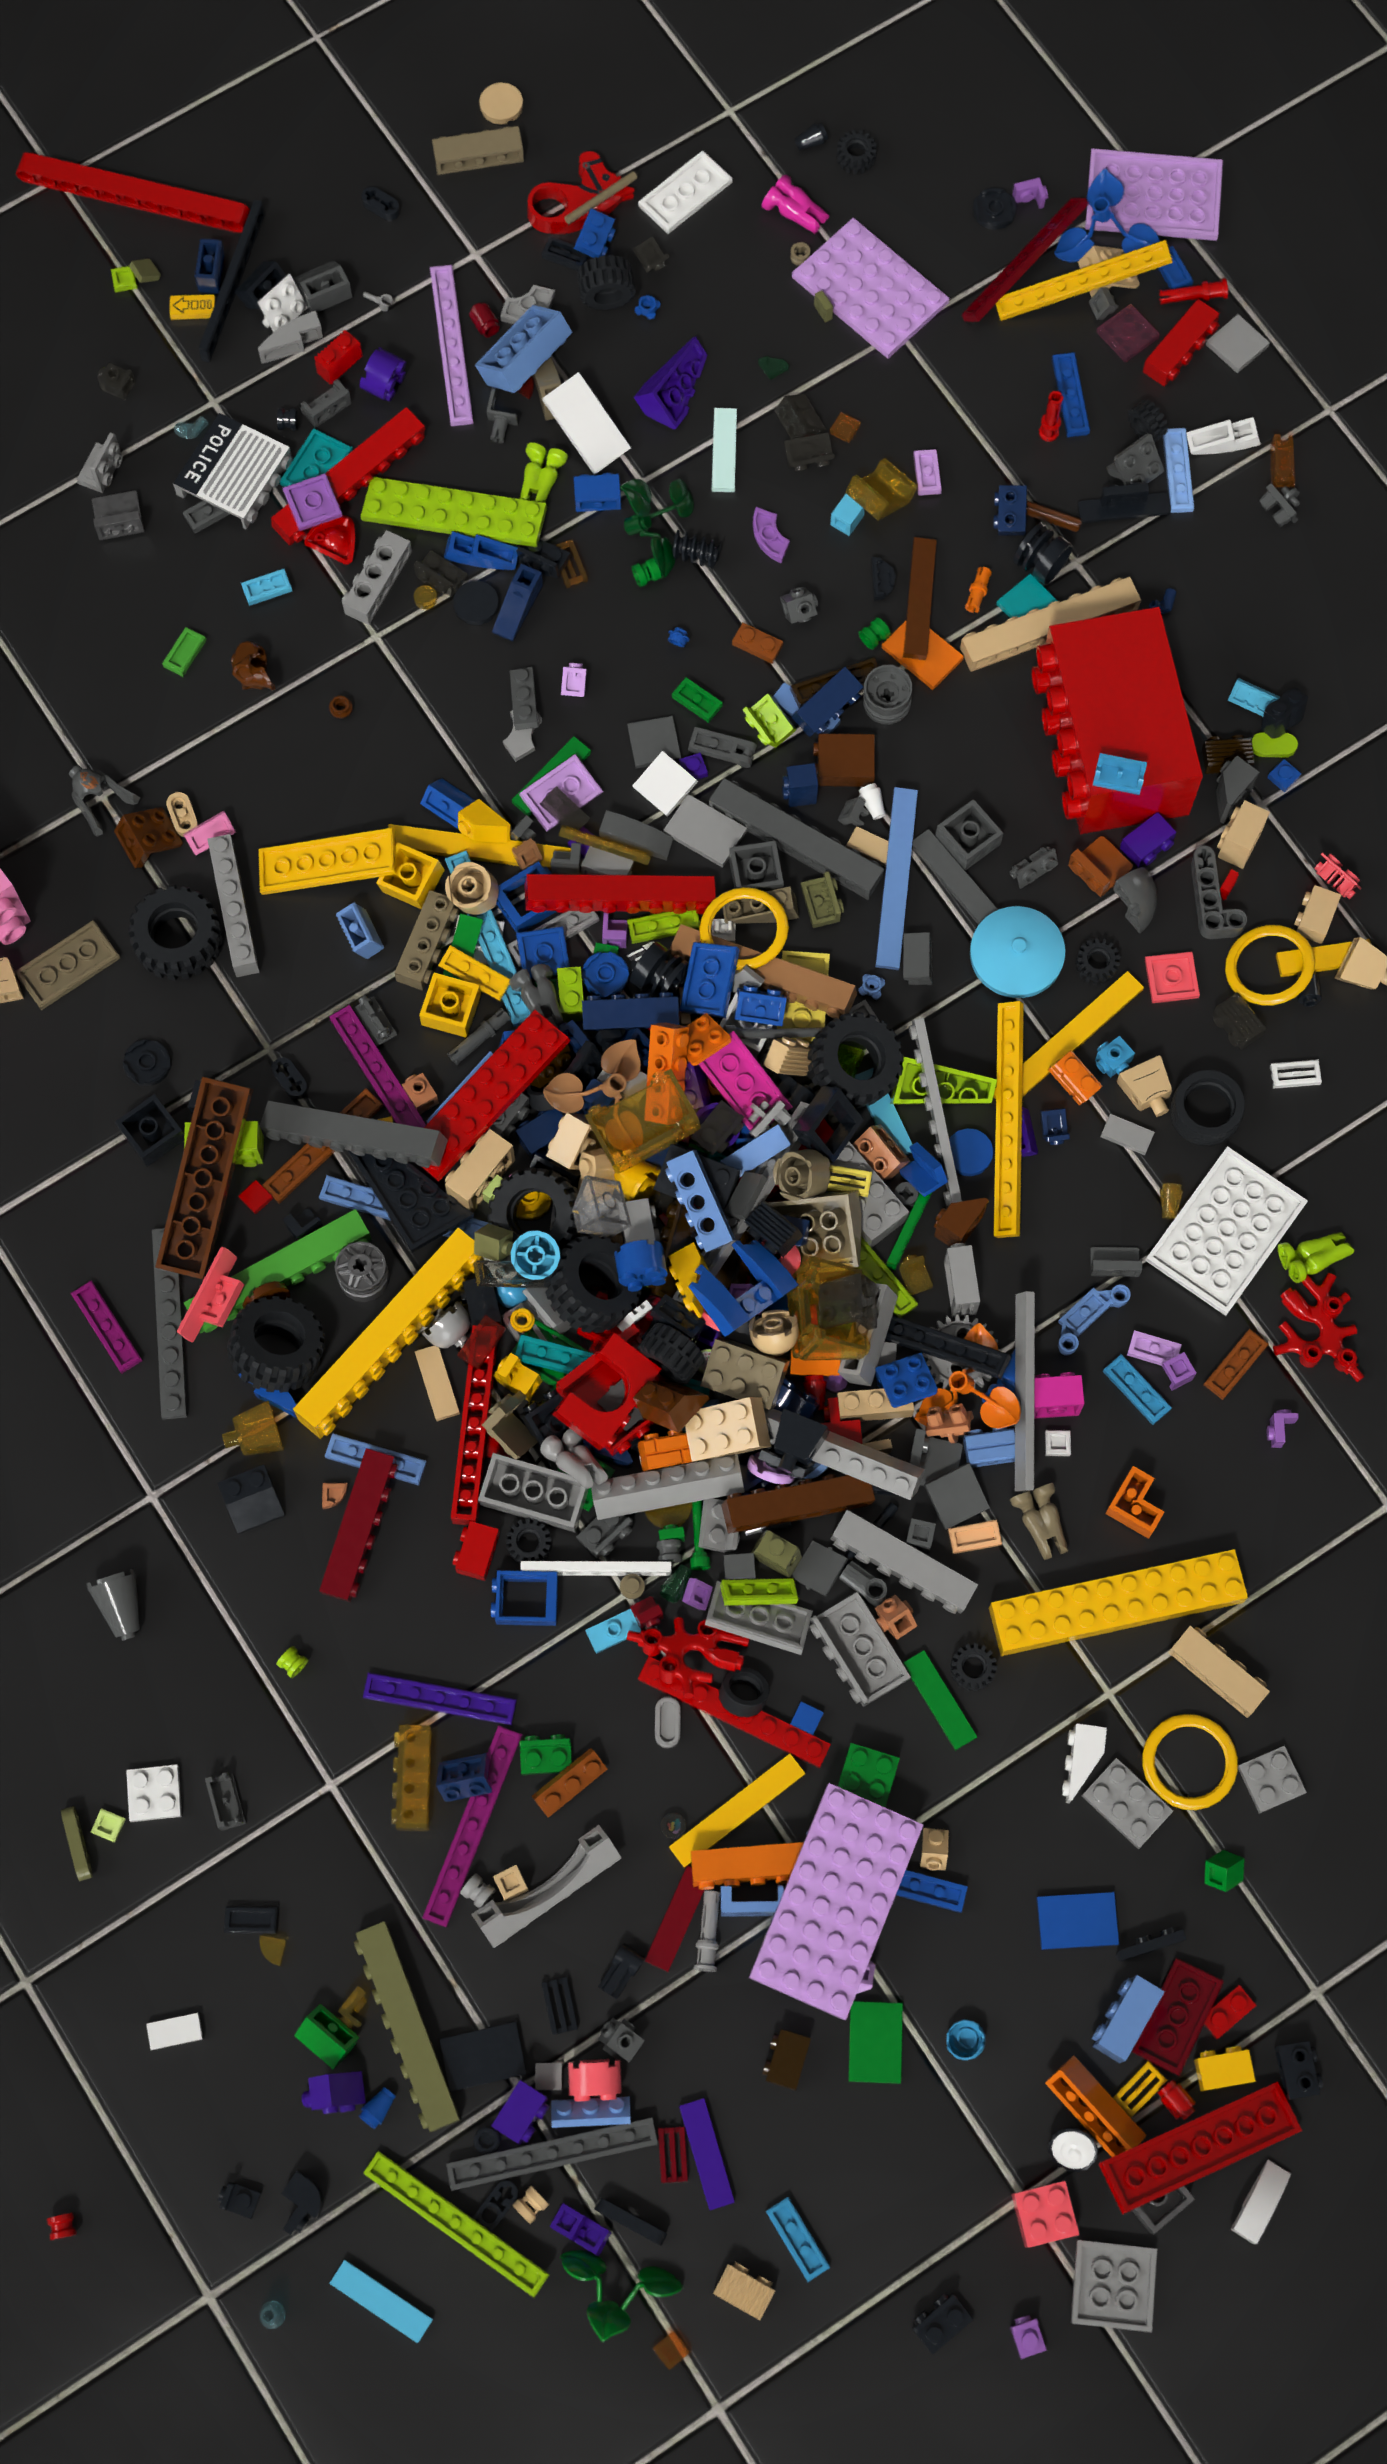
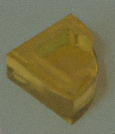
[260,1935,286,1967]

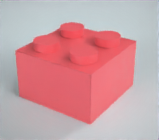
[1011,2181,1079,2248]

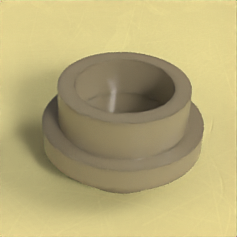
[620,1574,645,1599]

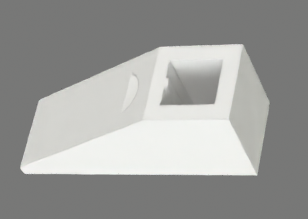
[1062,1724,1107,1803]

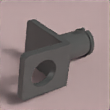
[487,388,518,443]

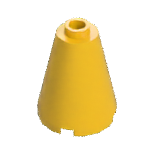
[609,1148,661,1203]

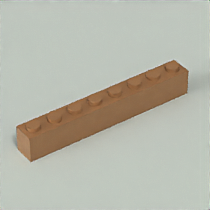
[670,924,857,1018]

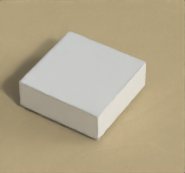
[1045,1430,1071,1456]

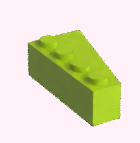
[890,1057,997,1104]

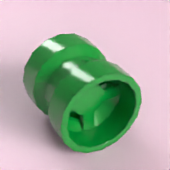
[631,557,661,587]
[859,618,891,650]

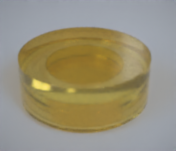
[414,585,437,609]

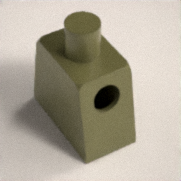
[750,1530,802,1578]

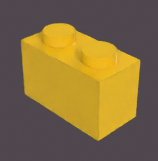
[1194,2046,1255,2091]

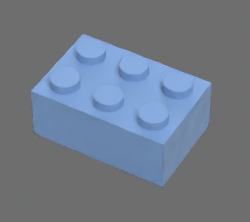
[1092,1975,1164,2063]

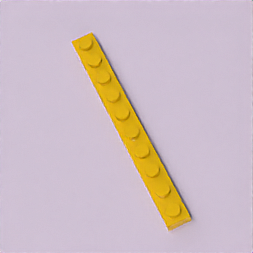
[994,1001,1024,1238]

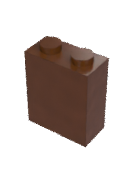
[813,734,875,787]

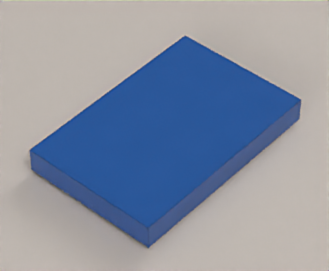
[679,942,740,1018]
[1037,1892,1119,1950]

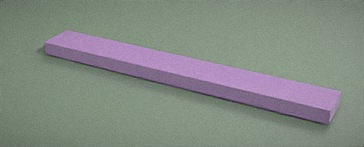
[430,265,473,426]

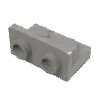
[698,1498,740,1553]

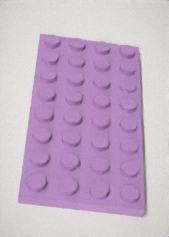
[748,1783,923,2020]

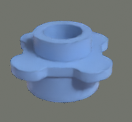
[859,974,885,1000]

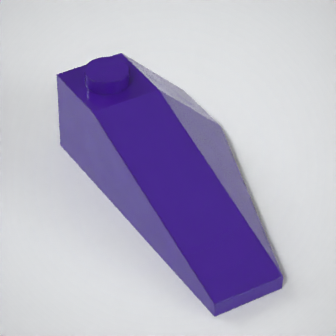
[634,337,707,429]

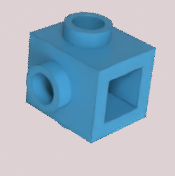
[1095,1036,1135,1078]

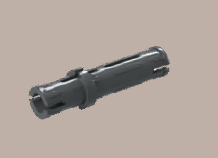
[447,1008,511,1065]

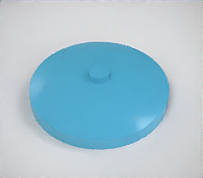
[970,906,1065,998]

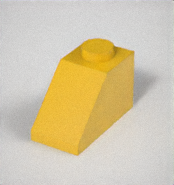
[458,799,510,843]

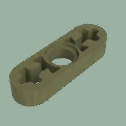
[61,1806,93,1881]

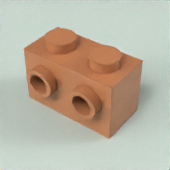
[852,1124,910,1181]

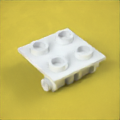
[258,274,308,333]

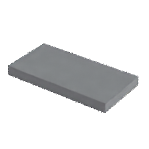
[705,1581,813,1655]

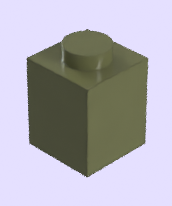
[474,1223,514,1262]

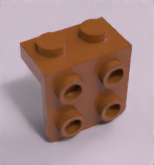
[1068,836,1133,897]

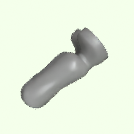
[540,1429,608,1489]

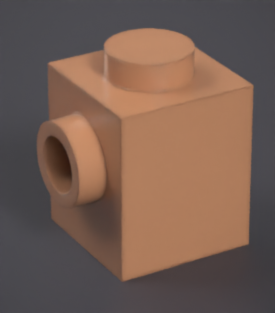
[402,1073,439,1114]

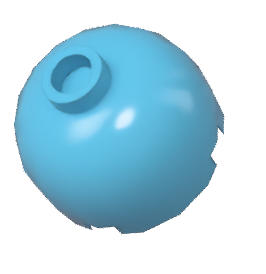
[511,1230,560,1280]

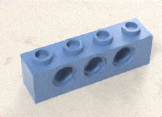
[665,1150,736,1253]

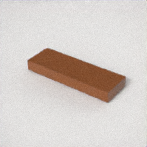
[1204,1329,1269,1400]

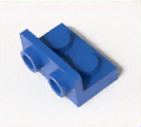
[734,985,787,1026]

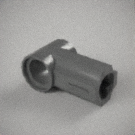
[839,1561,887,1606]

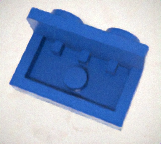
[574,209,616,258]

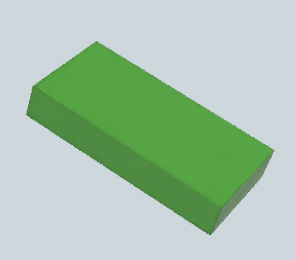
[162,627,206,677]

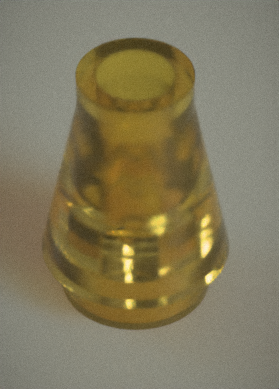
[1160,1183,1184,1219]

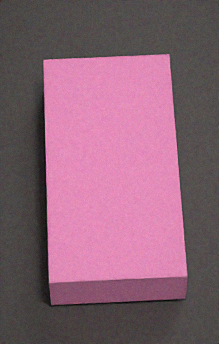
[183,811,236,855]

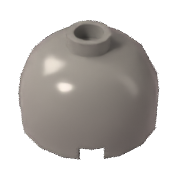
[421,1301,471,1348]

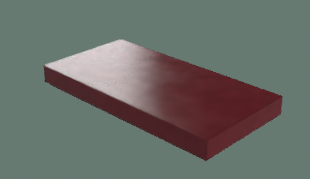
[1132,1958,1224,2077]

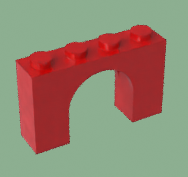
[552,1333,661,1450]

